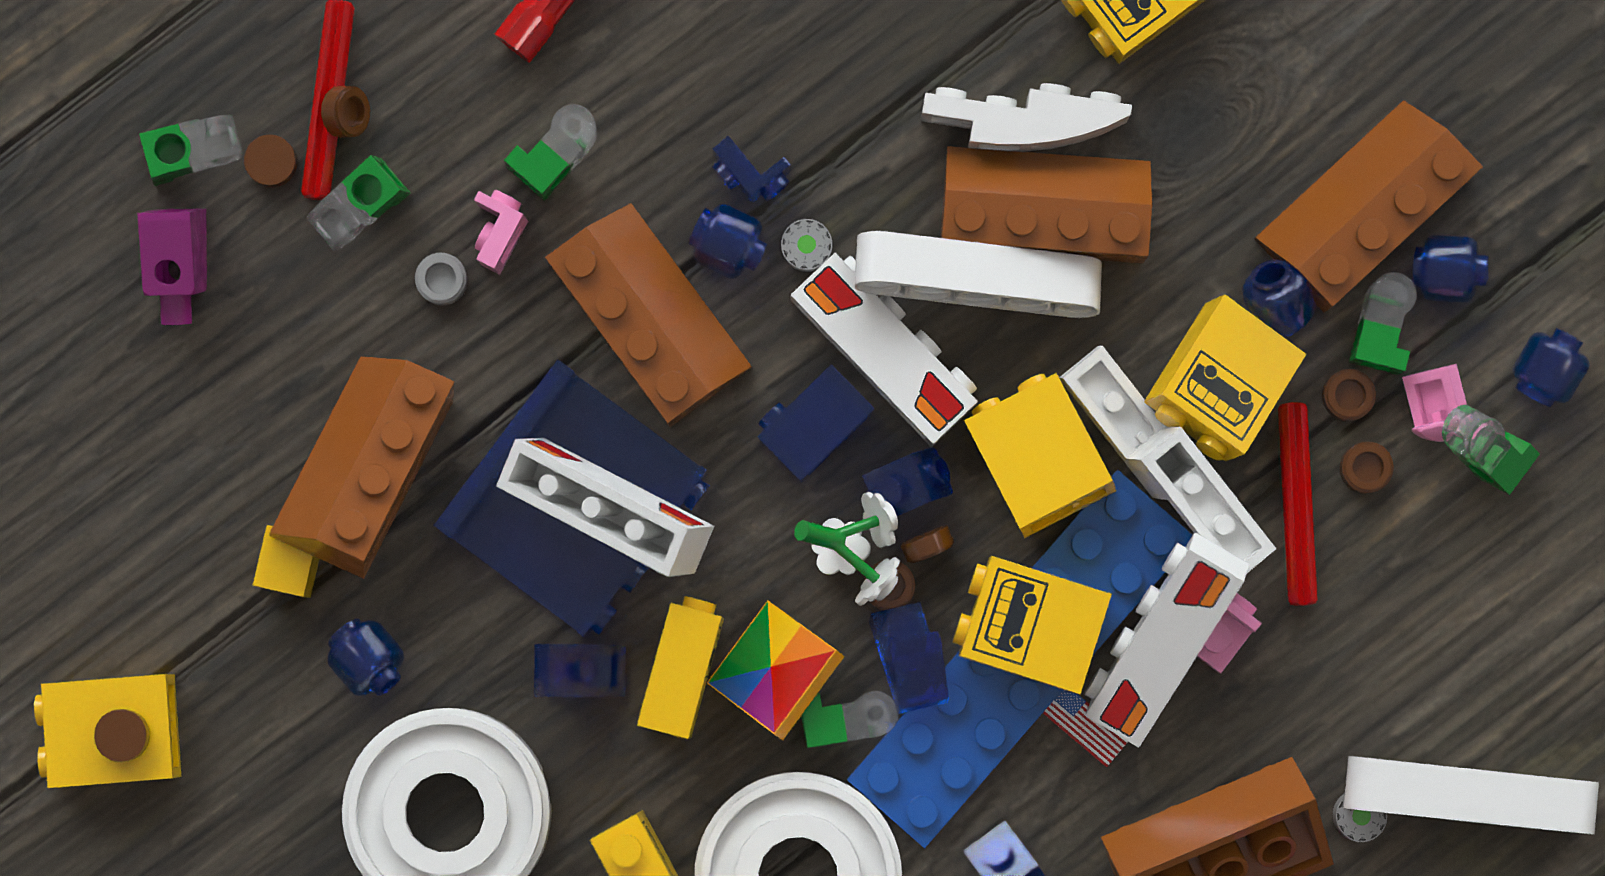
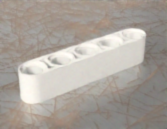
[855,231,1102,318]
[1344,756,1599,834]

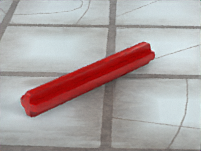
[301,0,354,201]
[1278,402,1318,606]

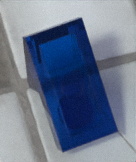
[869,602,949,714]
[534,644,626,697]

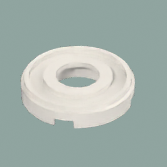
[342,708,552,876]
[694,772,902,876]

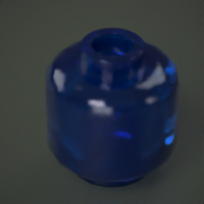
[688,203,768,279]
[1413,235,1489,302]
[1242,260,1316,337]
[1512,327,1590,408]
[327,619,404,696]

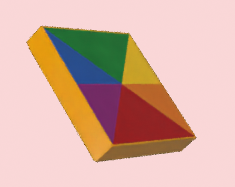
[707,600,845,740]

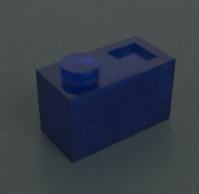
[757,364,875,483]

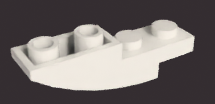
[921,83,1132,152]

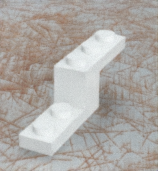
[1059,346,1276,573]

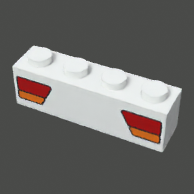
[790,253,978,448]
[496,438,714,577]
[1084,533,1249,747]

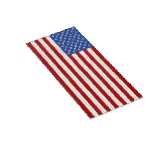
[1043,690,1128,767]

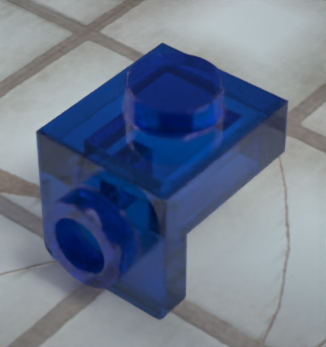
[712,136,792,203]
[862,447,953,517]
[963,821,1045,876]

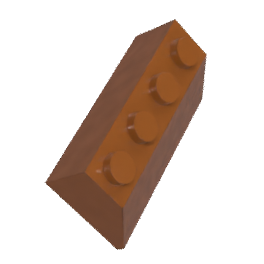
[1254,100,1483,313]
[940,146,1152,263]
[545,203,752,427]
[269,357,454,579]
[1101,757,1334,876]

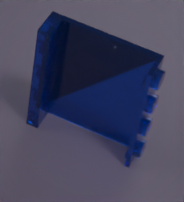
[433,360,710,637]

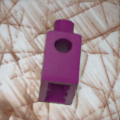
[138,208,207,325]

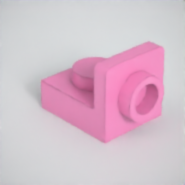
[474,190,528,275]
[1197,593,1262,673]

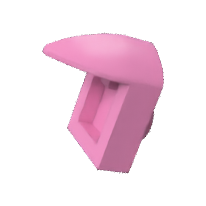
[1402,364,1470,442]

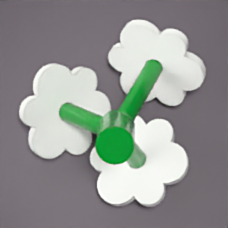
[794,492,900,606]

